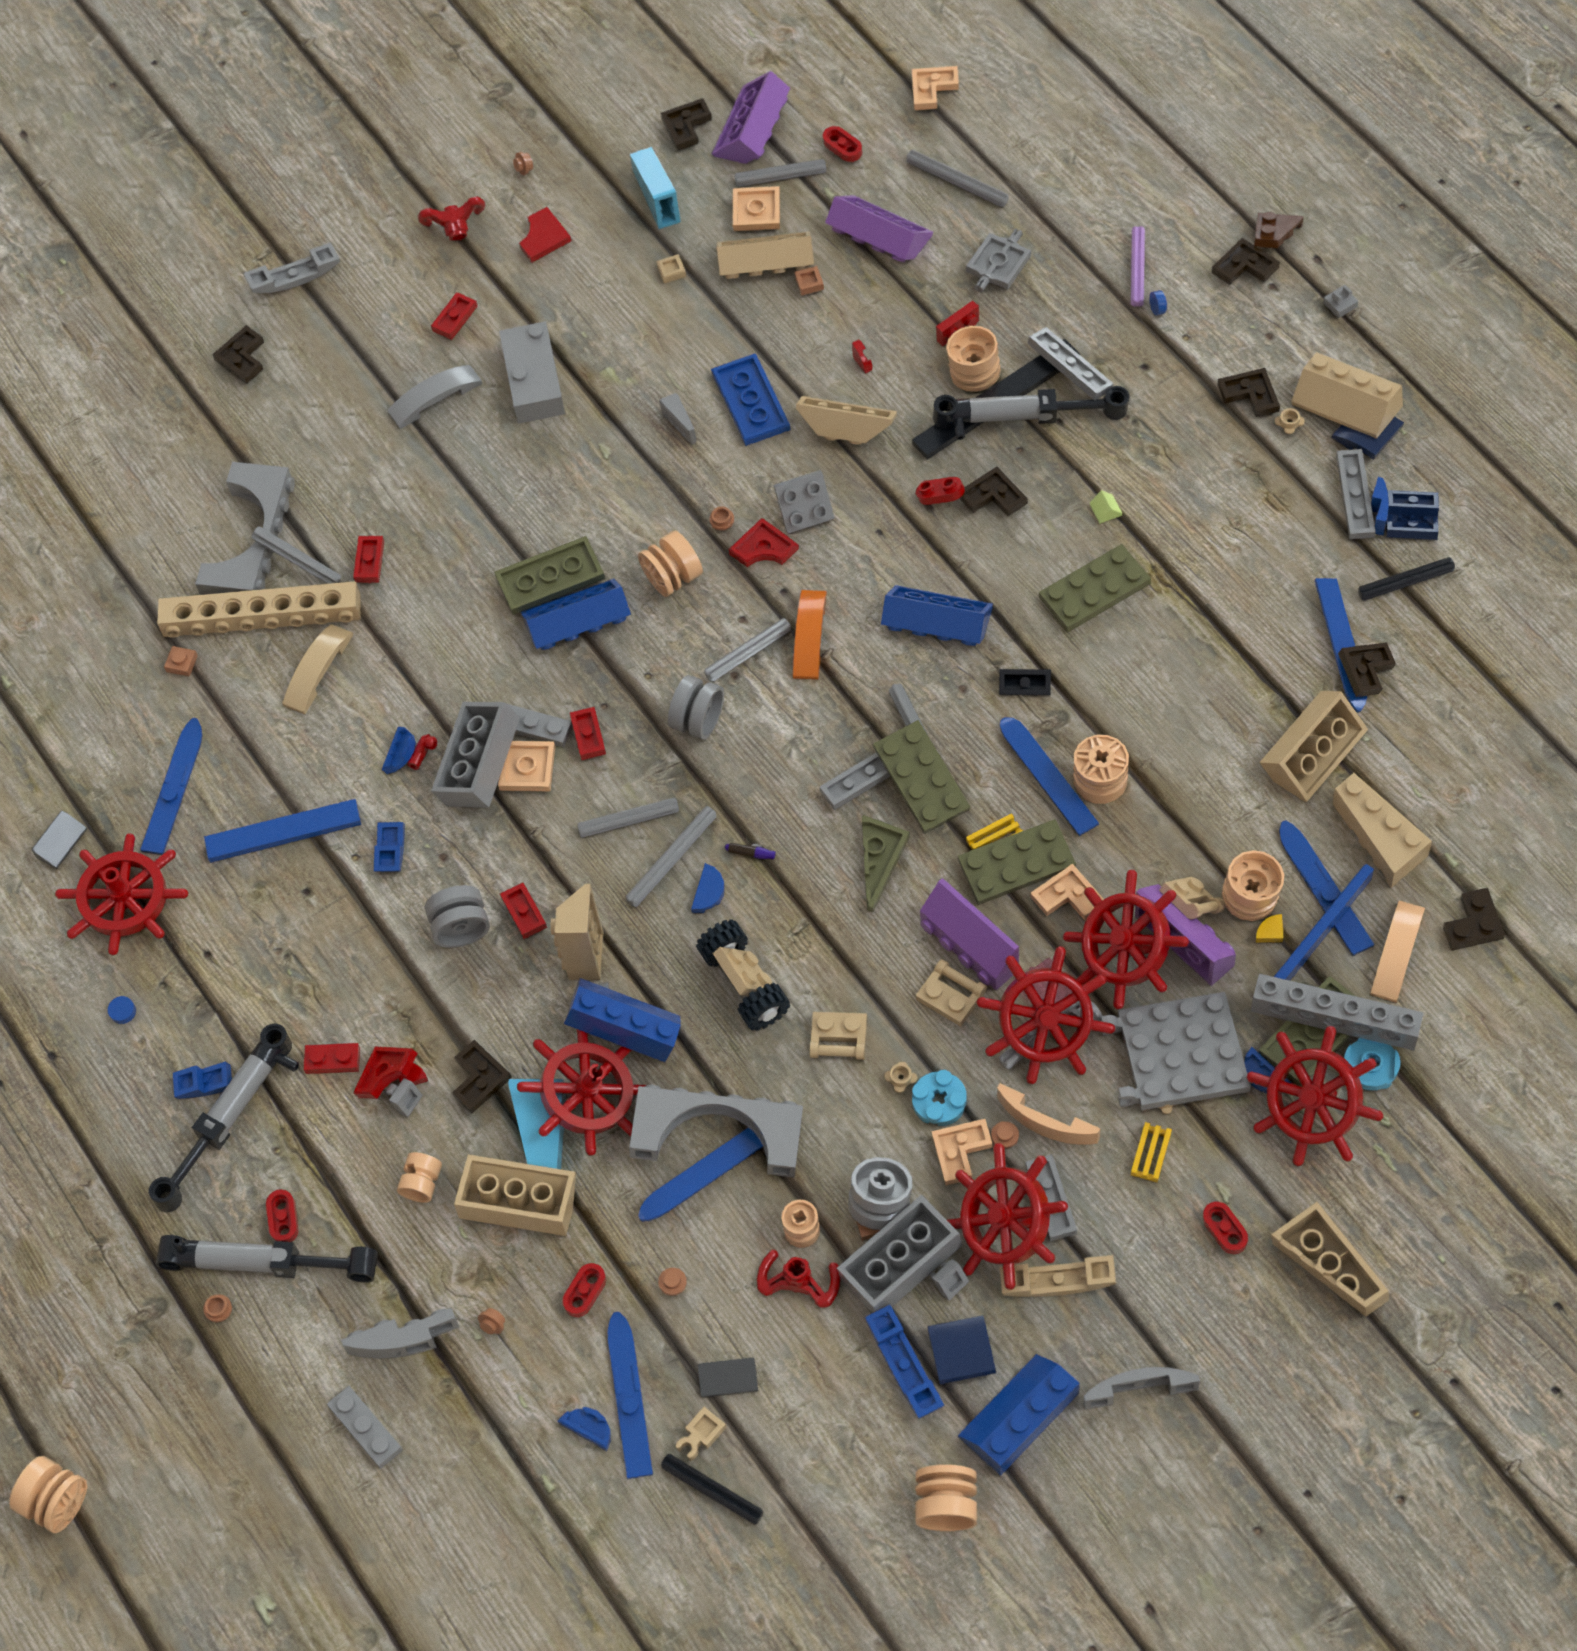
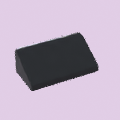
[999,669,1051,695]

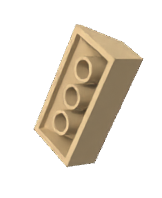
[717,231,814,279]
[1291,352,1403,439]
[1259,691,1368,802]
[551,884,604,980]
[454,1155,576,1236]

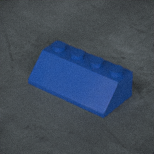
[521,578,631,650]
[881,585,993,646]
[564,978,681,1062]
[958,1354,1080,1476]

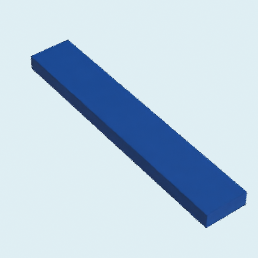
[204,799,362,863]
[1274,864,1374,981]

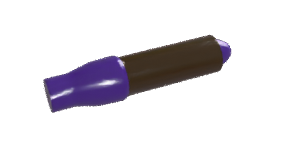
[725,843,776,860]

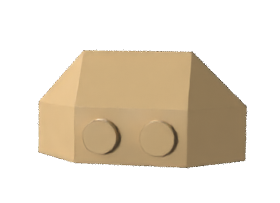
[796,396,897,444]

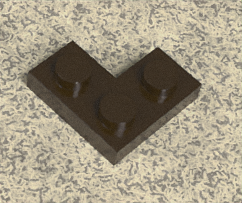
[661,98,712,151]
[1211,238,1280,285]
[212,325,264,384]
[1218,368,1280,417]
[959,466,1028,516]
[1338,642,1396,697]
[1443,888,1505,951]
[452,1040,512,1114]

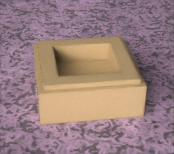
[656,254,686,284]

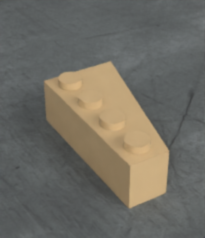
[1332,773,1432,888]
[1271,1202,1389,1317]

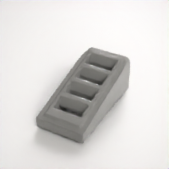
[659,393,697,445]

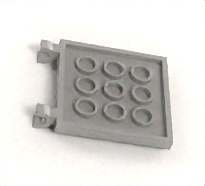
[1101,992,1251,1110]

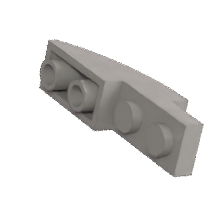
[341,1308,459,1359]

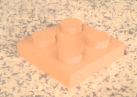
[733,186,780,231]
[498,741,555,792]

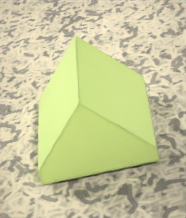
[1089,490,1122,524]

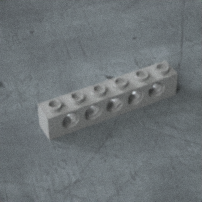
[1251,974,1423,1051]

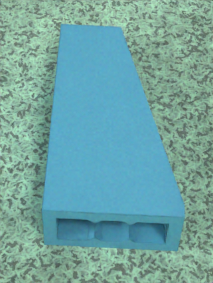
[630,147,681,229]
[508,1079,566,1169]

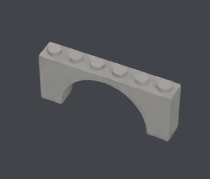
[195,462,295,595]
[629,1085,803,1178]

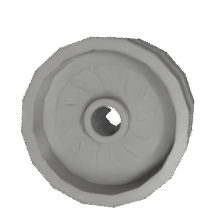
[668,675,725,740]
[424,885,490,948]
[848,1157,912,1230]

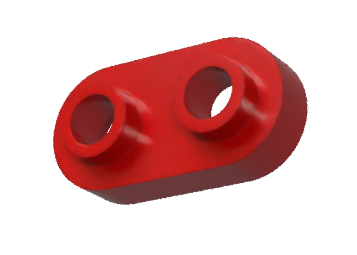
[823,126,863,162]
[915,477,965,505]
[266,1189,299,1242]
[1203,1201,1248,1254]
[562,1263,606,1317]

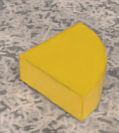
[1256,914,1283,943]

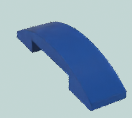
[865,1305,944,1419]

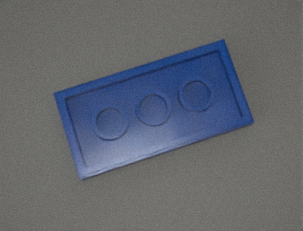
[711,353,791,446]

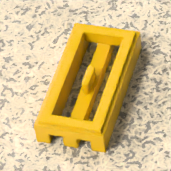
[966,813,1023,850]
[1131,1122,1172,1183]

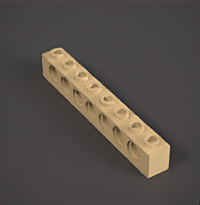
[157,581,361,638]

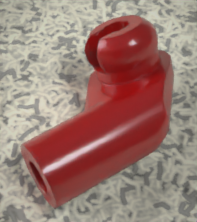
[407,734,438,770]

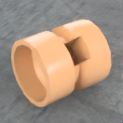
[397,1152,442,1203]
[781,1200,820,1248]

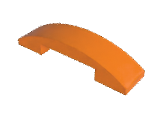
[793,590,827,679]

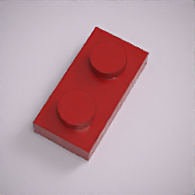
[431,292,478,340]
[936,300,979,346]
[353,536,385,583]
[570,707,606,760]
[500,882,547,939]
[304,1043,360,1074]

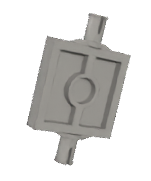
[966,228,1031,293]

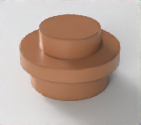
[513,152,533,175]
[709,506,734,531]
[991,1121,1019,1149]
[658,1268,687,1296]
[204,1294,232,1322]
[478,1308,505,1334]

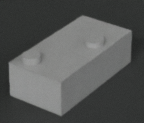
[499,321,565,424]
[431,702,520,808]
[837,1195,962,1313]

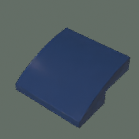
[1331,417,1404,460]
[1386,490,1439,540]
[927,1315,996,1384]

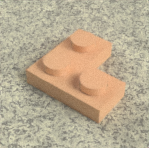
[912,66,959,110]
[1030,864,1104,920]
[931,1119,992,1186]

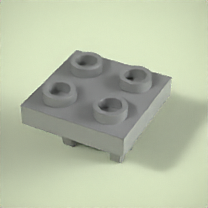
[773,470,835,533]

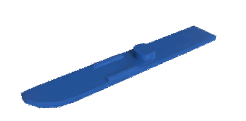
[1314,578,1367,713]
[1000,717,1099,836]
[140,718,203,855]
[1279,820,1374,956]
[639,1127,763,1222]
[608,1312,653,1479]

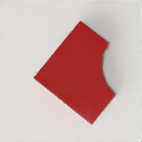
[519,207,572,263]
[728,518,799,567]
[353,1046,418,1099]

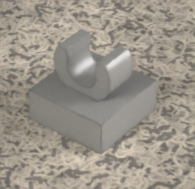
[1323,285,1358,319]
[385,1079,423,1117]
[930,1259,969,1300]

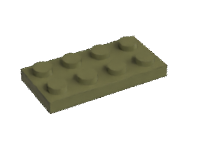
[494,536,605,615]
[1039,544,1151,633]
[873,720,970,834]
[958,819,1076,905]
[1258,976,1357,1086]

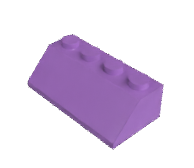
[712,71,790,164]
[825,195,933,262]
[920,878,1019,990]
[1135,884,1236,986]

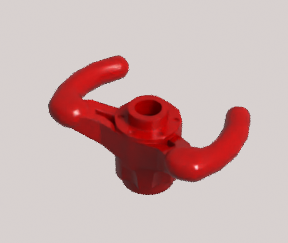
[418,196,486,241]
[757,1250,841,1308]

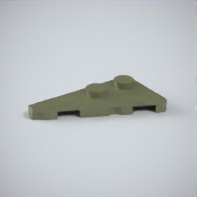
[862,815,910,912]

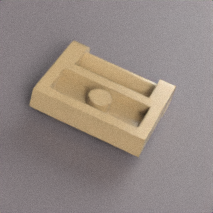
[1159,876,1225,919]
[915,959,988,1027]
[810,1012,867,1060]

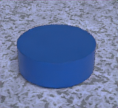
[1149,290,1167,316]
[108,996,136,1024]

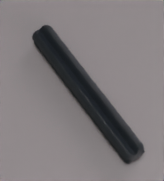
[1358,557,1455,601]
[661,1454,763,1524]

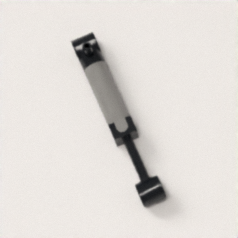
[933,386,1130,440]
[149,1023,299,1212]
[156,1235,378,1283]

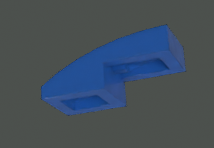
[1371,477,1389,536]
[374,822,405,872]
[173,1061,232,1099]

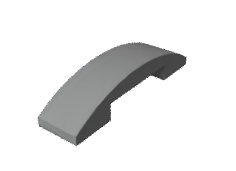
[244,243,340,293]
[387,365,483,429]
[1083,1367,1200,1410]

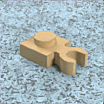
[676,1407,727,1461]

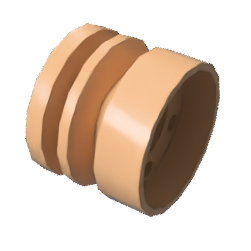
[946,326,1001,392]
[638,530,703,597]
[1073,735,1129,804]
[1221,850,1284,921]
[9,1456,87,1533]
[916,1465,977,1531]

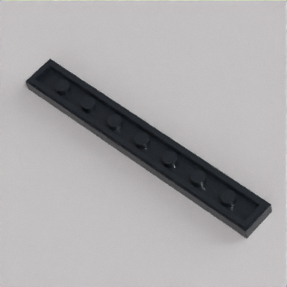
[912,339,1080,460]

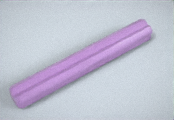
[1131,226,1145,307]

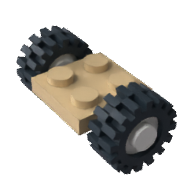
[696,919,790,1031]

